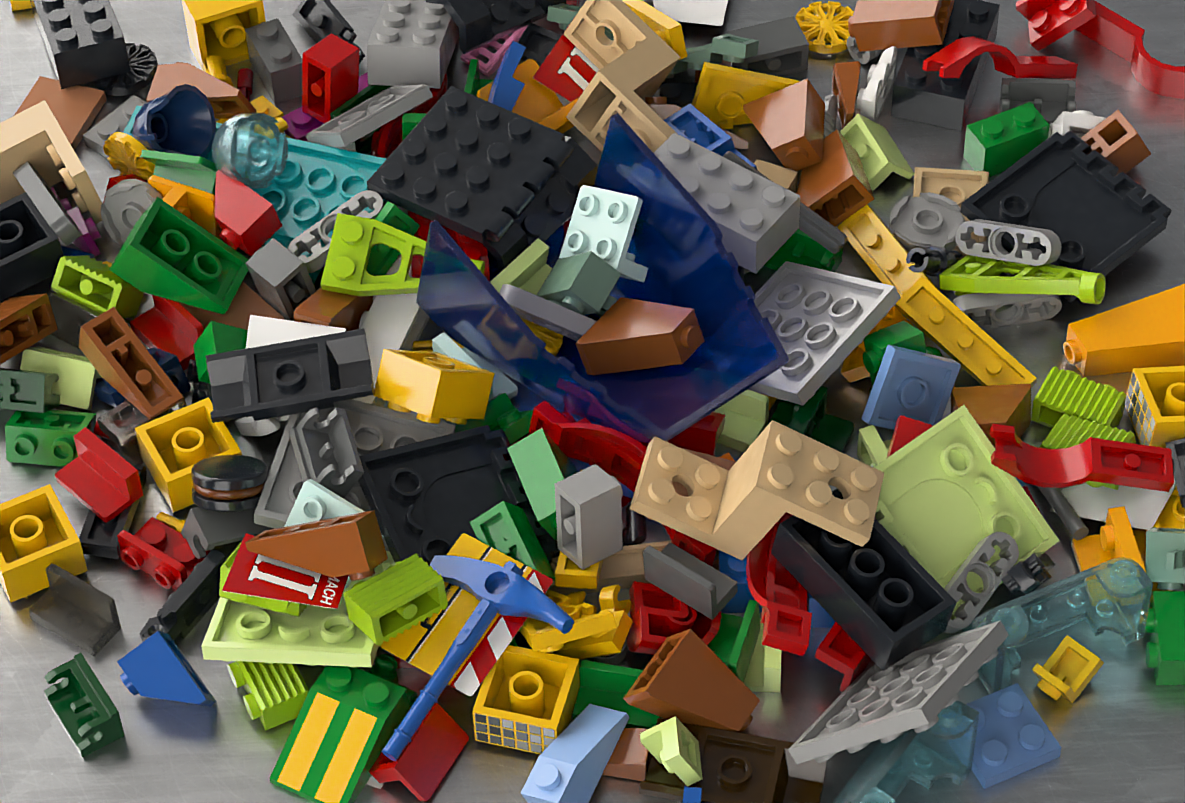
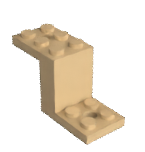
[563,0,681,178]
[0,100,103,224]
[630,420,884,560]

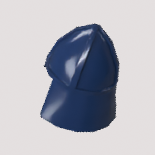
[132,84,216,158]

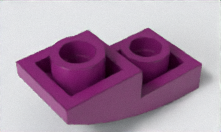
[51,187,101,257]

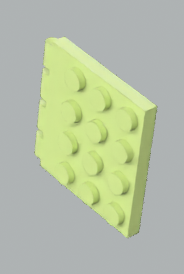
[874,405,1060,620]
[201,551,394,668]

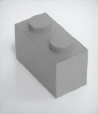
[555,464,624,570]

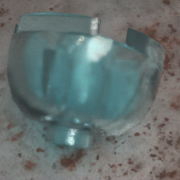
[212,113,288,189]

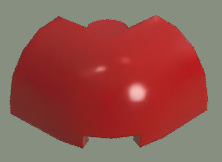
[626,581,721,655]

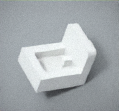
[1048,110,1106,138]

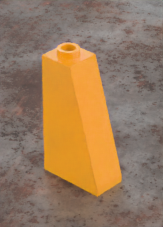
[1063,284,1185,377]

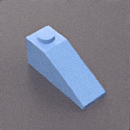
[521,704,629,803]

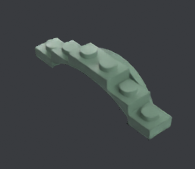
[547,3,759,78]

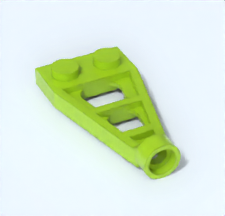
[320,213,485,296]
[939,255,1106,304]

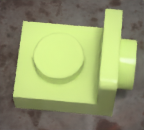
[640,716,703,787]

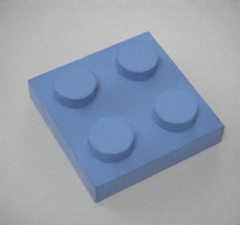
[861,344,961,430]
[941,683,1062,789]

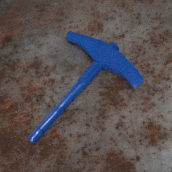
[381,555,574,761]

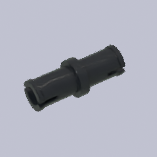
[906,246,963,277]

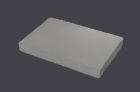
[306,84,433,147]

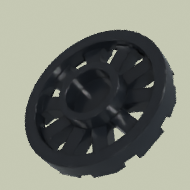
[94,43,158,96]

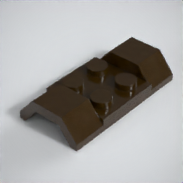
[639,718,828,803]

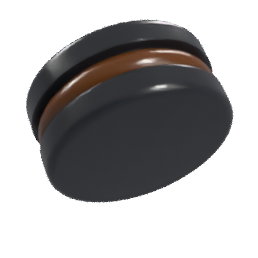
[191,455,268,512]

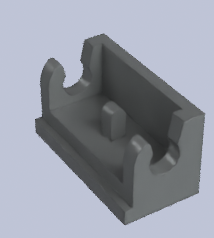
[999,78,1076,124]
[289,407,364,499]
[181,507,275,559]

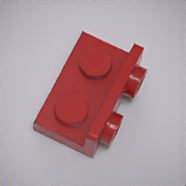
[1016,0,1096,52]
[117,517,210,590]

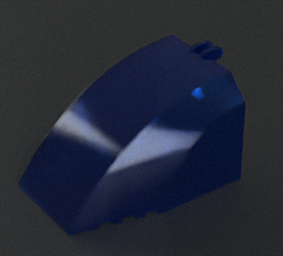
[416,113,789,443]

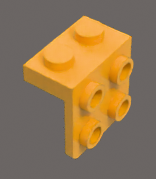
[477,59,578,133]

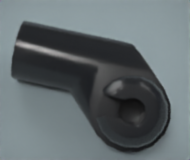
[622,504,647,546]

